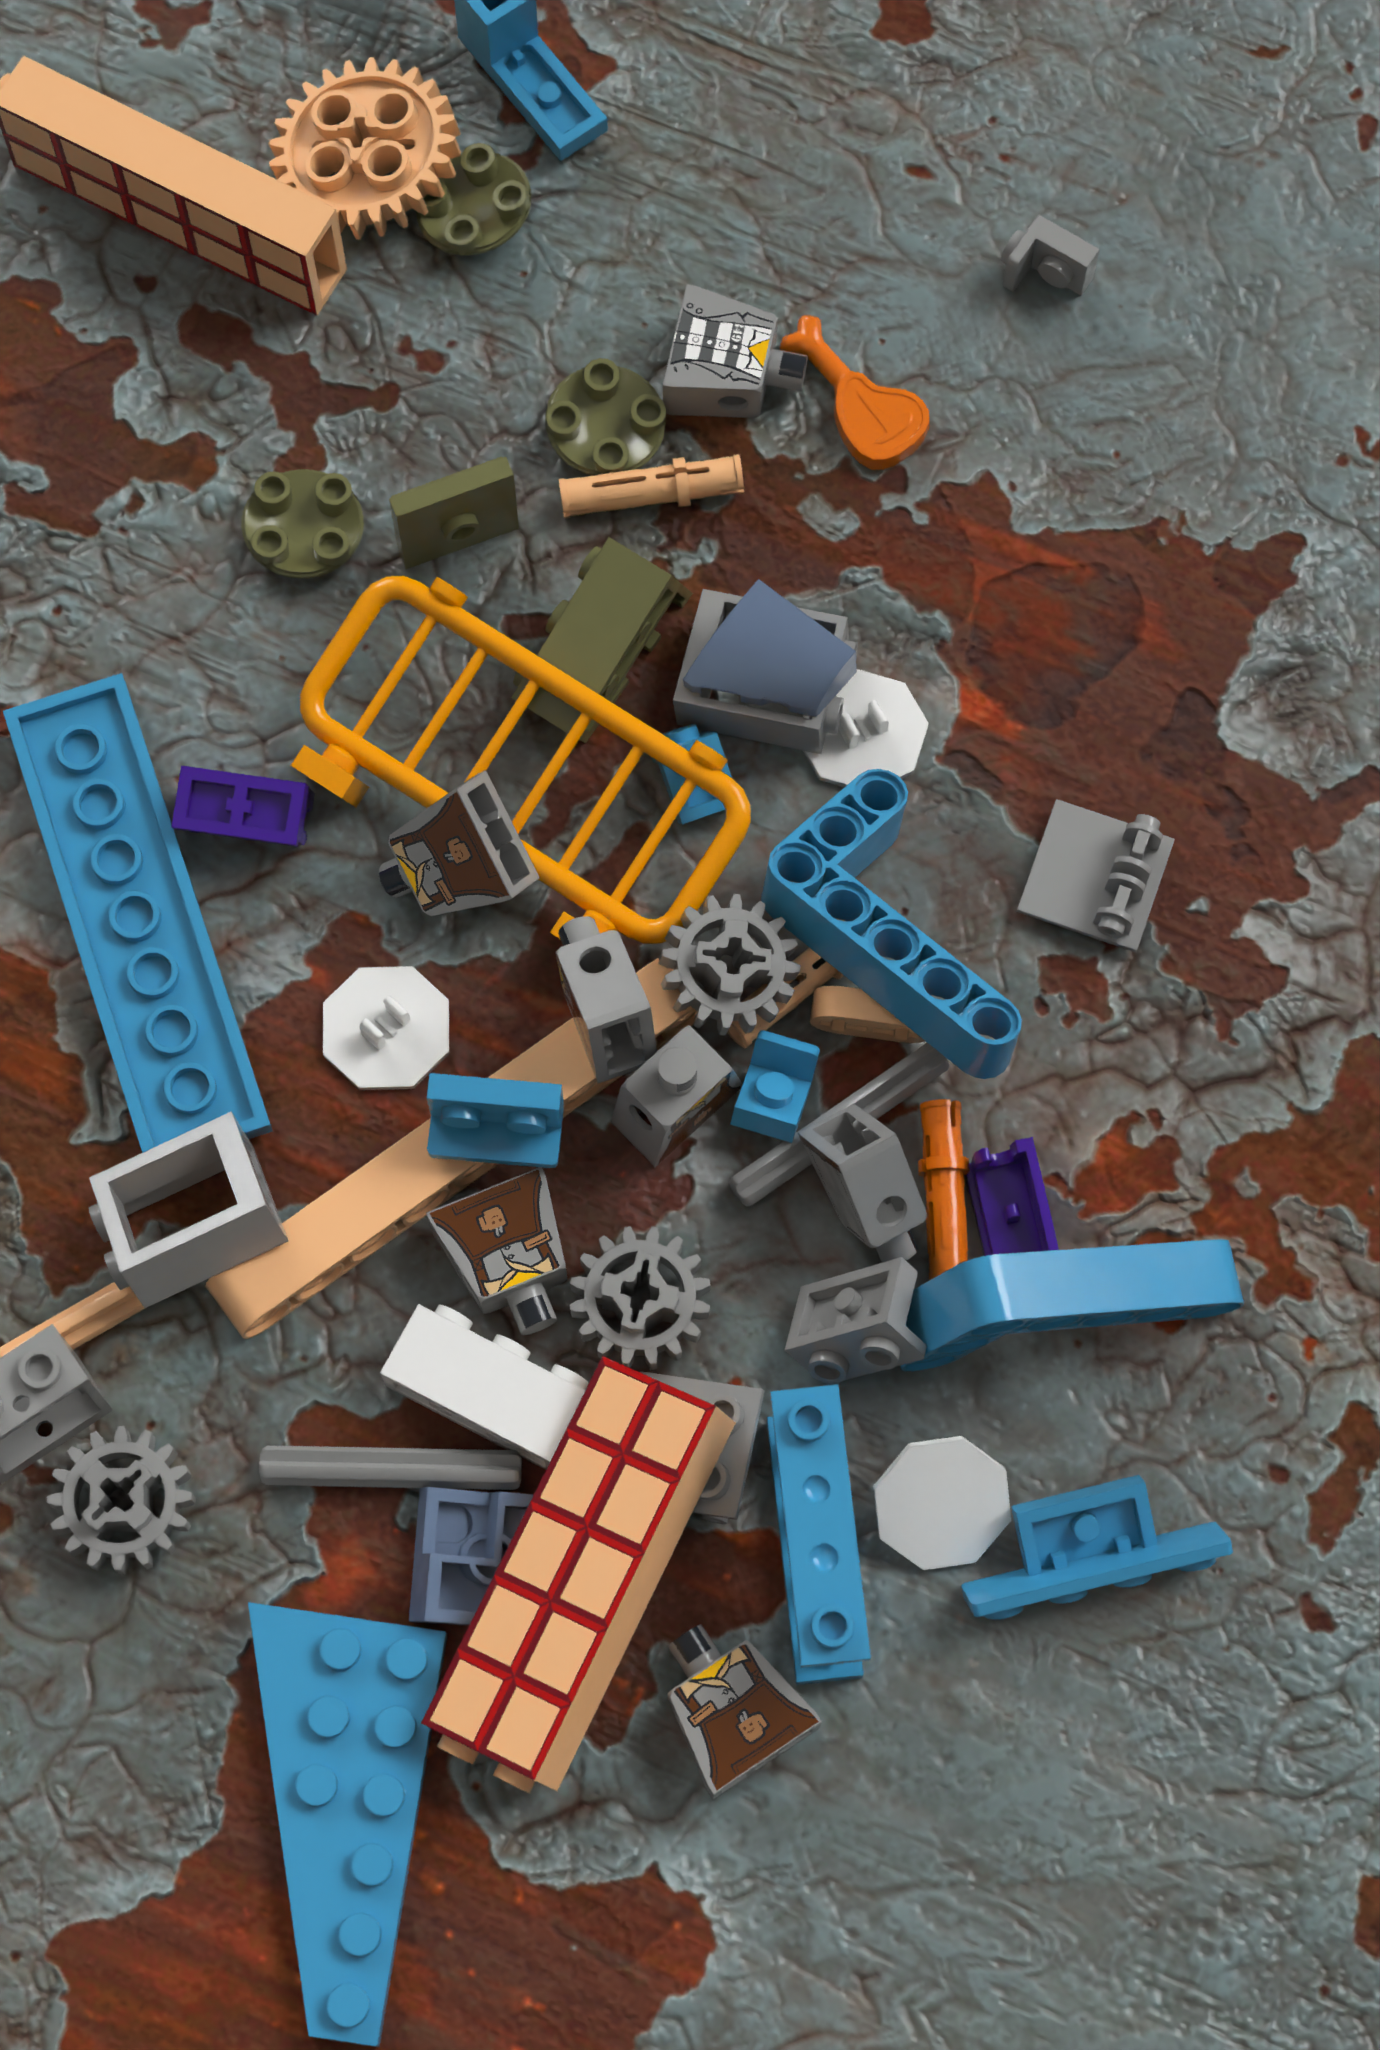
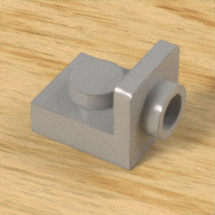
[1001,214,1100,296]

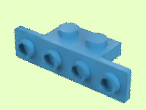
[961,1475,1233,1619]

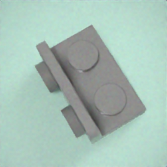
[785,1257,927,1385]

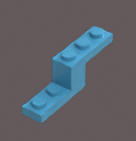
[454,0,608,161]

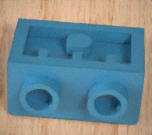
[427,1073,564,1168]

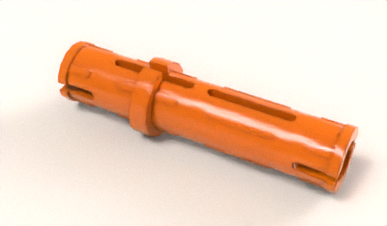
[918,1099,970,1280]

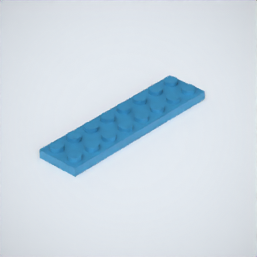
[3,673,273,1153]

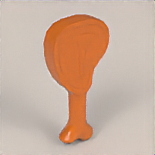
[780,315,930,470]

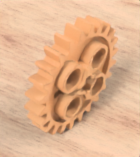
[269,57,461,240]

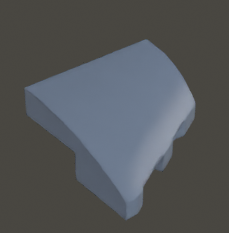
[683,579,857,717]
[409,1487,533,1626]

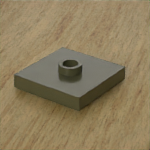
[389,456,519,569]

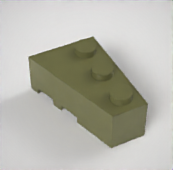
[511,537,693,743]

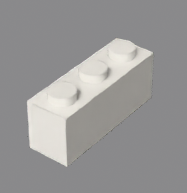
[380,1304,589,1470]

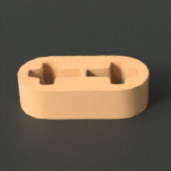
[810,986,925,1043]

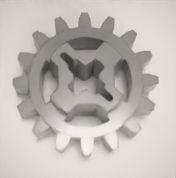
[659,894,801,1036]
[570,1226,711,1370]
[47,1426,196,1575]

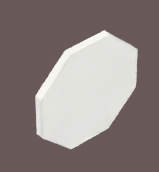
[803,669,929,787]
[323,966,449,1090]
[873,1436,1011,1570]

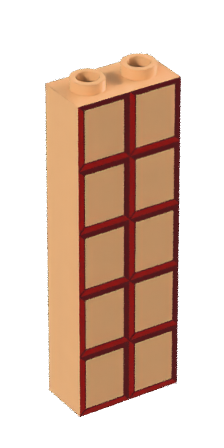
[0,56,347,316]
[421,1356,735,1793]

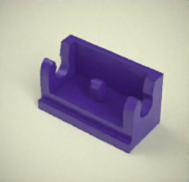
[171,765,315,847]
[965,1137,1059,1256]

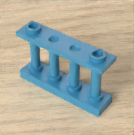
[766,1384,871,1685]

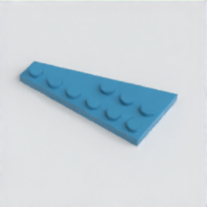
[248,1602,448,2047]

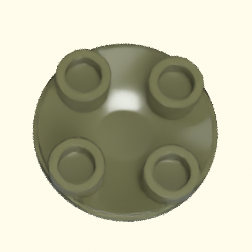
[416,143,532,255]
[545,358,666,476]
[242,469,364,578]

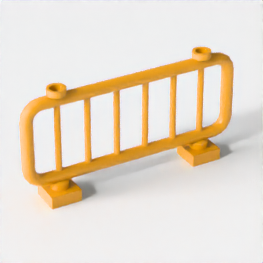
[291,576,751,944]

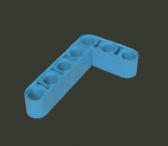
[761,769,1022,1079]
[900,1239,1244,1371]

